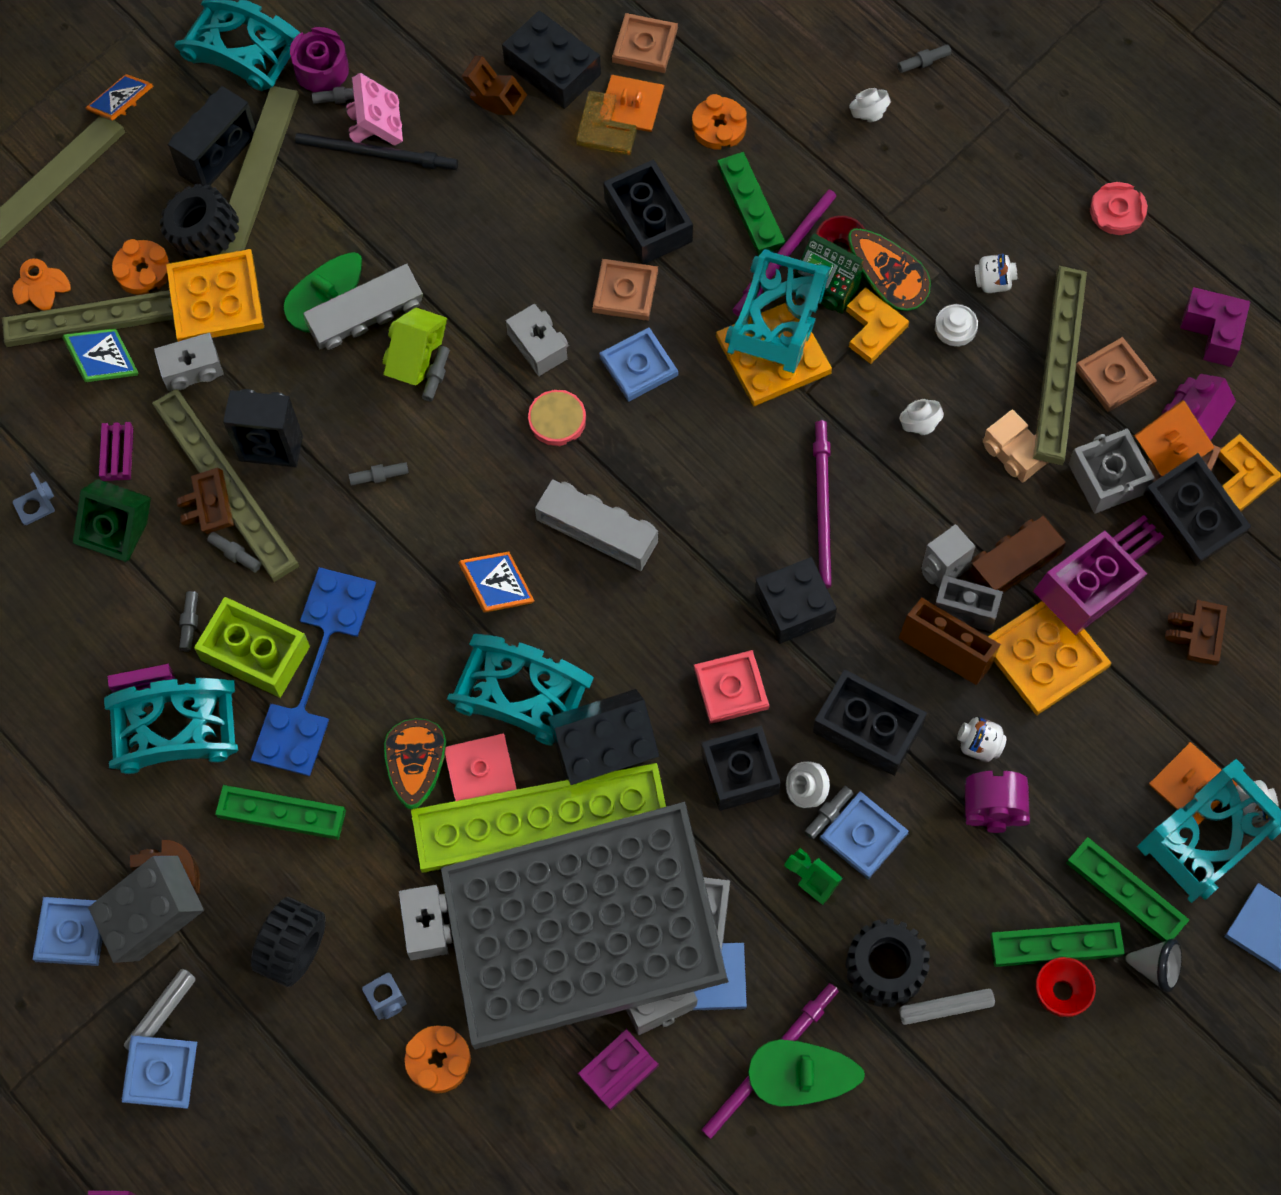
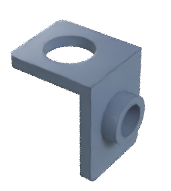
[13,472,55,525]
[362,973,407,1020]

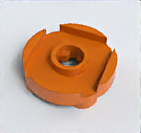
[692,94,747,150]
[112,239,170,295]
[405,1026,471,1093]

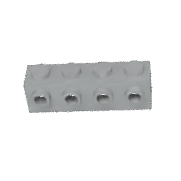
[303,264,423,350]
[535,479,658,571]

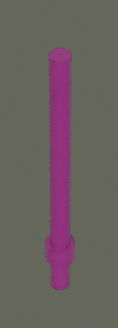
[732,190,836,317]
[813,420,831,588]
[701,983,839,1139]

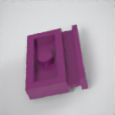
[578,1029,659,1111]

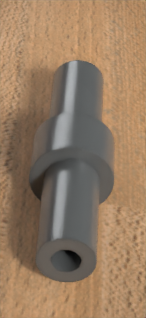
[897,44,951,73]
[312,86,354,104]
[422,346,450,402]
[349,462,409,485]
[207,532,262,573]
[179,591,199,652]
[804,786,854,840]

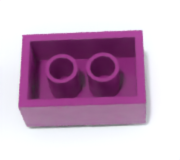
[1033,531,1147,635]

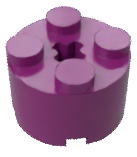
[290,27,349,92]
[965,771,1030,833]

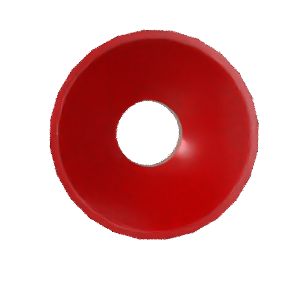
[1036,957,1096,1017]

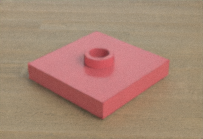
[694,650,769,724]
[445,733,517,801]

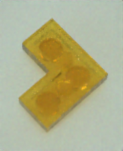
[576,91,637,155]

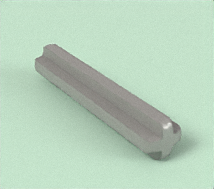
[124,969,195,1051]
[899,988,995,1025]

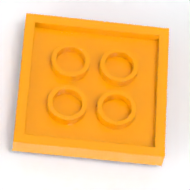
[166,249,264,342]
[716,300,832,407]
[988,601,1111,716]

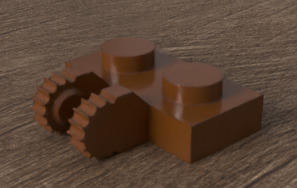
[176,467,234,534]
[1165,600,1227,666]

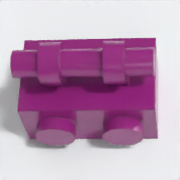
[1162,374,1236,441]

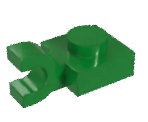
[784,848,843,905]

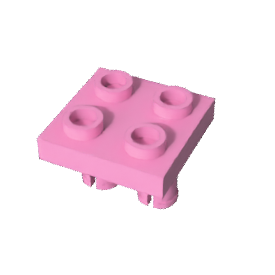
[346,73,403,146]

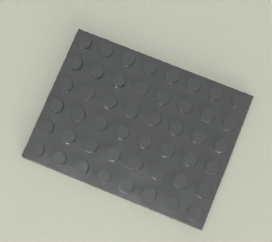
[441,802,729,1049]

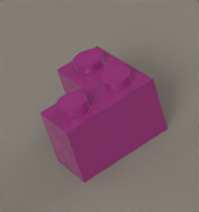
[1180,287,1250,367]

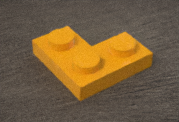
[846,287,909,364]
[1218,434,1281,512]

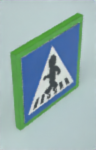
[62,328,138,382]

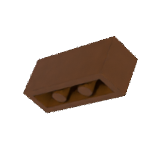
[969,515,1066,594]
[899,598,1001,685]

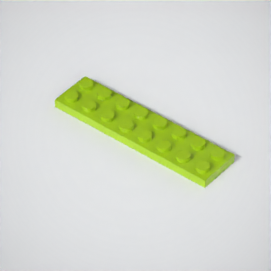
[411,763,666,873]

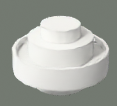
[849,88,891,122]
[935,304,978,346]
[899,399,944,435]
[786,762,830,808]

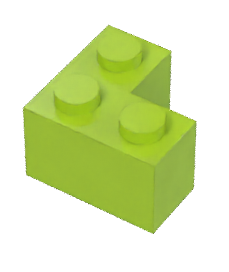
[383,307,447,386]

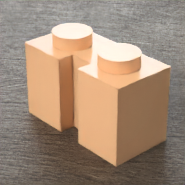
[983,409,1049,483]

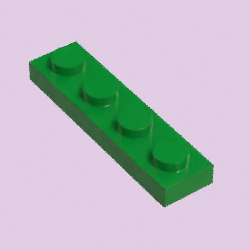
[717,152,785,256]
[215,785,346,840]
[1066,837,1190,942]
[990,922,1125,967]

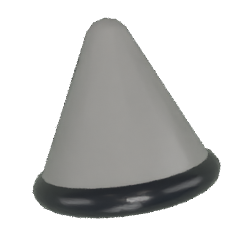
[1126,938,1182,993]

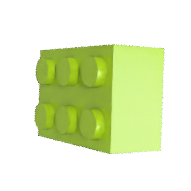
[194,597,310,698]

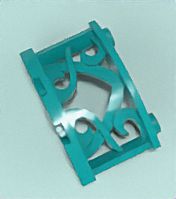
[174,0,300,91]
[725,249,831,373]
[447,634,594,746]
[104,678,238,774]
[1137,759,1281,903]

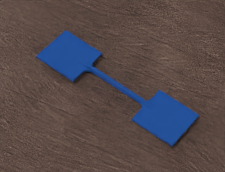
[251,567,376,776]

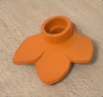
[12,258,71,311]

